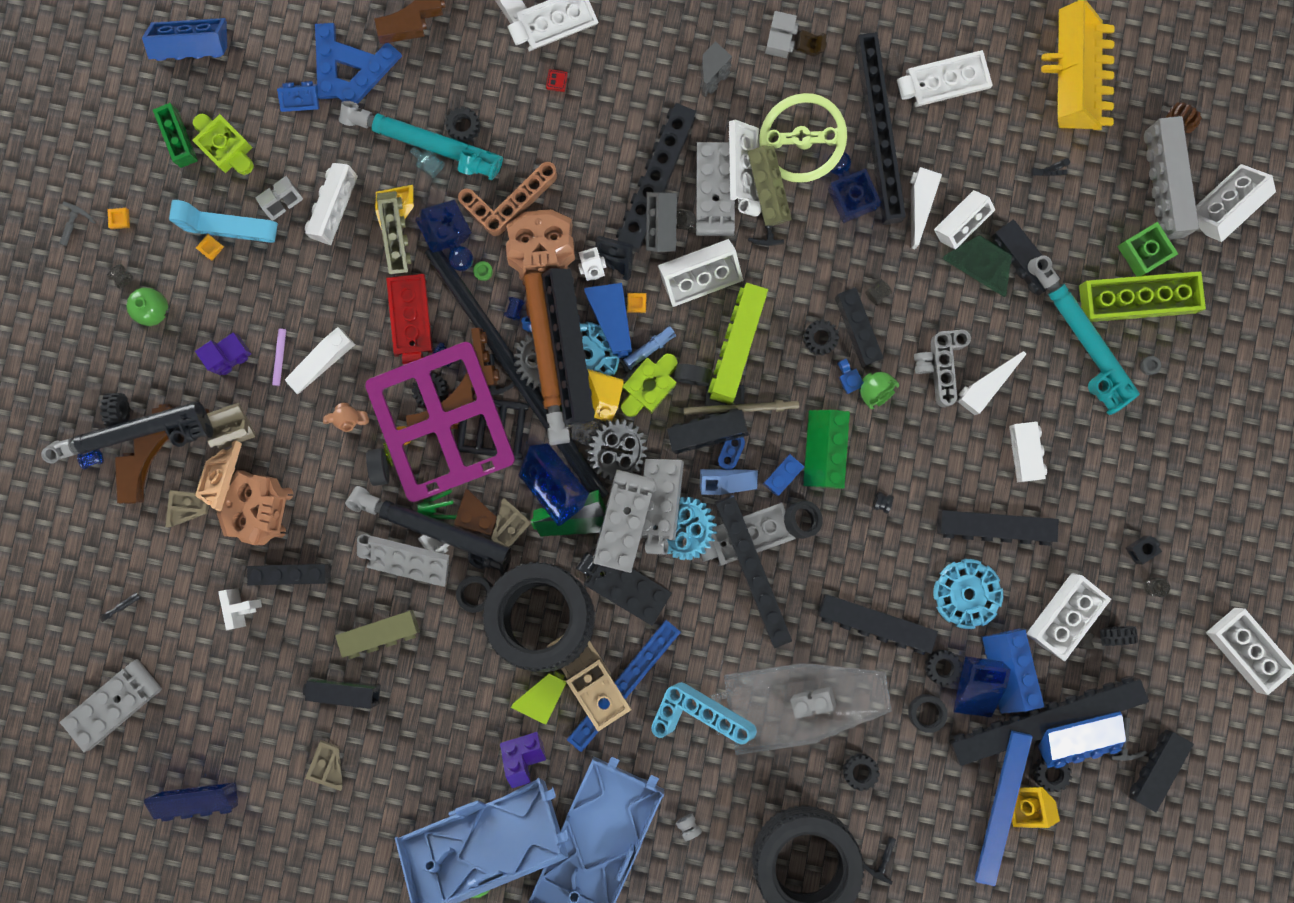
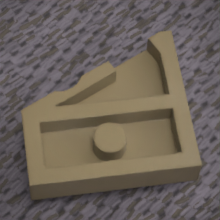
[165,490,209,527]
[491,498,531,547]
[305,740,343,791]

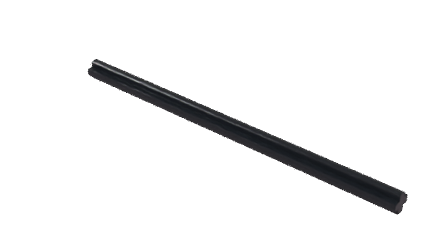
[425,244,609,499]

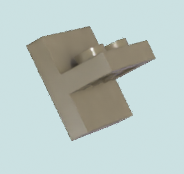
[207,403,256,450]

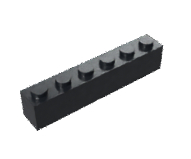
[937,510,1059,546]
[817,594,938,655]

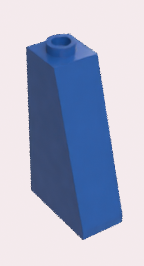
[584,283,632,358]

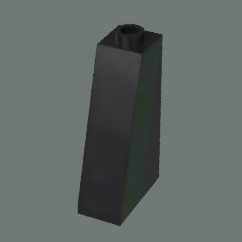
[303,679,381,709]

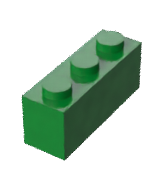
[153,103,198,168]

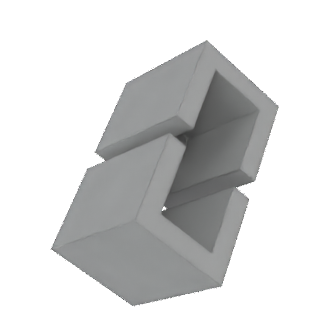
[765,11,799,58]
[255,176,303,221]
[790,687,836,719]

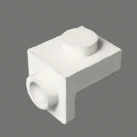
[418,535,449,554]

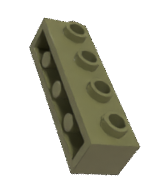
[747,145,792,226]
[377,191,411,274]
[335,610,420,660]

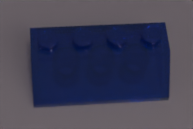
[518,443,589,526]
[144,782,238,822]

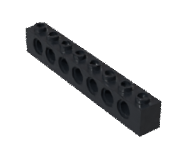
[616,103,697,253]

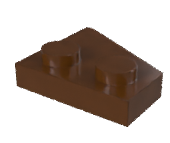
[454,489,497,536]

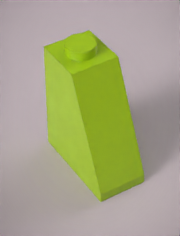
[511,671,567,725]

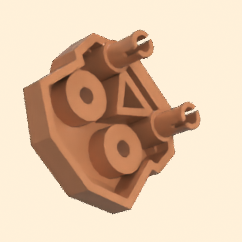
[506,209,575,281]
[217,470,293,545]

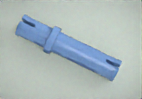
[623,327,676,369]

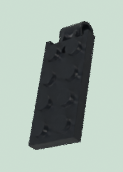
[576,552,672,626]

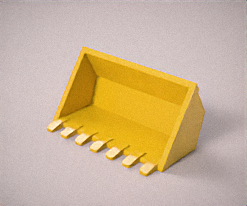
[1041,0,1115,130]

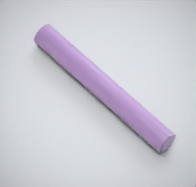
[272,329,286,386]

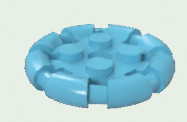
[579,322,619,376]
[933,559,1003,629]

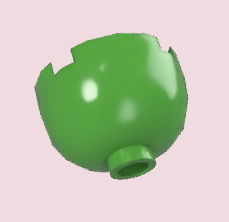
[126,287,168,326]
[860,372,899,409]

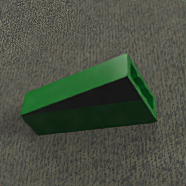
[531,490,606,537]

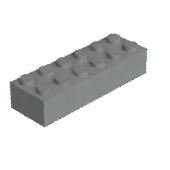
[1144,116,1199,240]

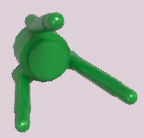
[417,489,457,519]

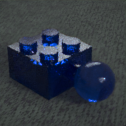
[827,152,881,223]
[415,199,473,271]

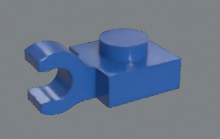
[837,359,863,394]

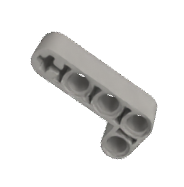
[931,330,971,408]

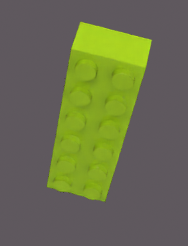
[1079,271,1206,322]
[708,282,768,405]

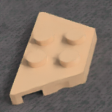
[195,440,242,511]

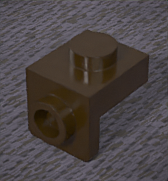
[795,30,827,57]

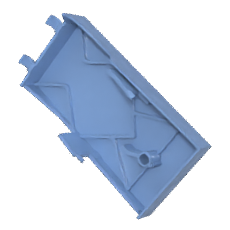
[528,756,664,903]
[395,778,569,903]

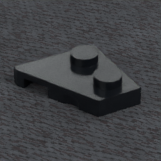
[595,236,633,281]

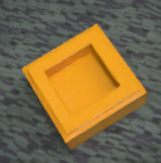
[108,208,130,229]
[196,234,224,261]
[627,293,646,313]

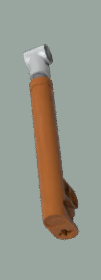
[523,273,570,445]

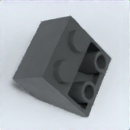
[701,41,732,97]

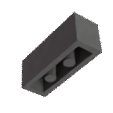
[646,192,677,252]

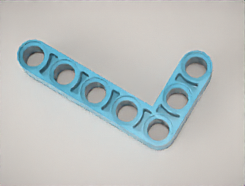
[169,200,278,243]
[651,682,757,744]

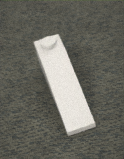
[910,167,942,250]
[285,327,355,394]
[957,351,1026,415]

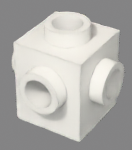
[578,247,607,281]

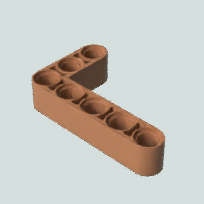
[458,162,557,236]

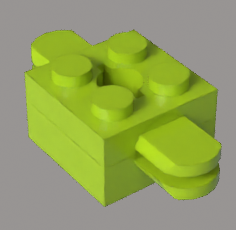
[192,114,254,175]
[621,354,678,417]

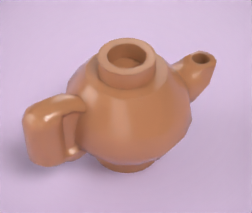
[323,403,369,432]

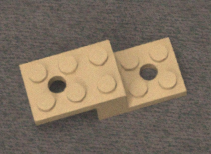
[547,635,631,731]

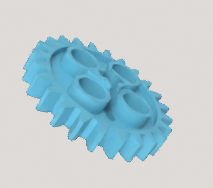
[667,497,717,560]

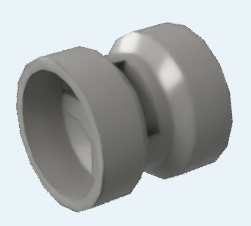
[914,352,935,374]
[676,814,702,841]

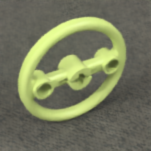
[759,93,847,182]

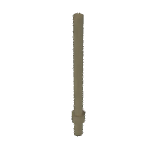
[684,400,799,415]

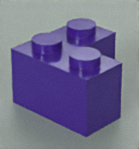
[195,332,252,375]
[500,732,546,788]

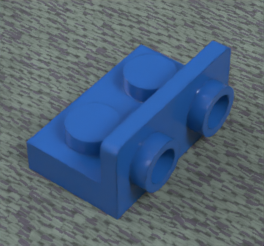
[277,81,320,112]

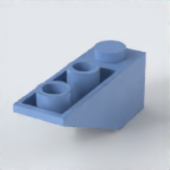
[700,469,758,495]

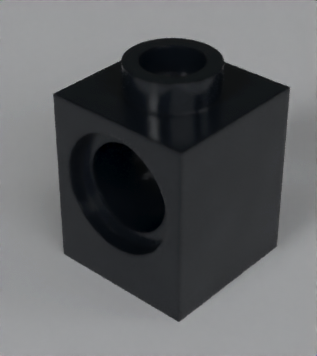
[1125,535,1162,564]

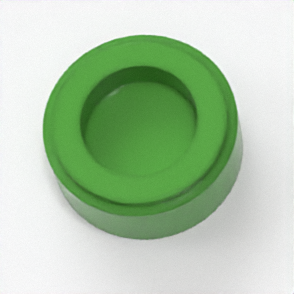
[473,261,493,281]

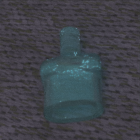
[410,147,445,178]

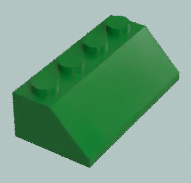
[803,410,850,489]

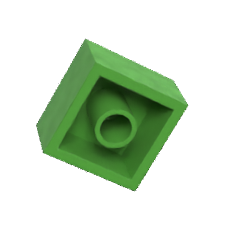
[1117,222,1178,277]

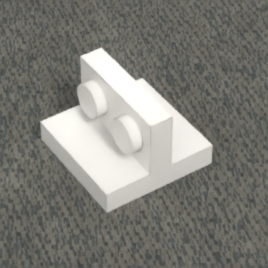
[219,589,262,630]

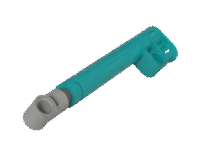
[339,101,503,181]
[1028,256,1140,415]

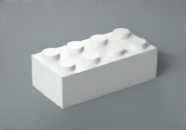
[1206,608,1294,695]

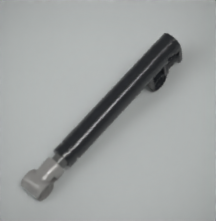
[41,401,213,463]
[345,486,511,575]

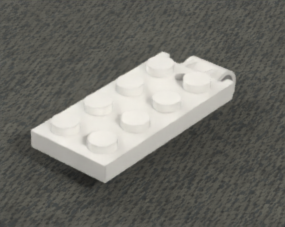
[508,0,599,51]
[897,50,993,107]
[729,120,762,216]

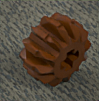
[1166,102,1202,133]

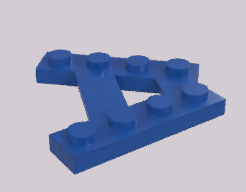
[315,23,402,104]

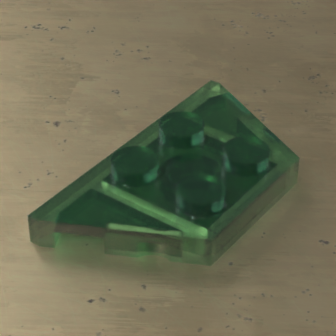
[942,235,1012,297]

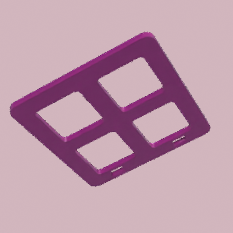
[365,342,515,502]

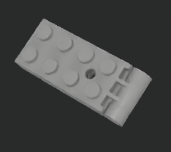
[696,142,735,236]
[592,469,655,573]
[60,659,162,752]

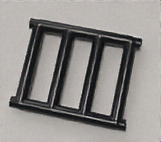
[456,399,530,459]

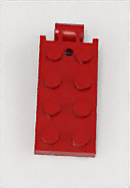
[386,274,433,365]

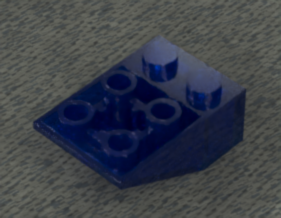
[953,656,1011,717]

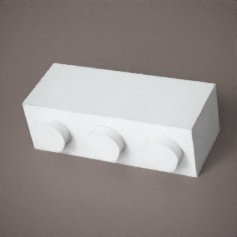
[934,190,995,250]
[1009,422,1047,483]

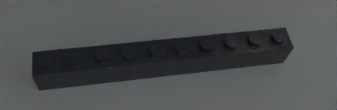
[855,32,906,225]
[949,676,1149,766]

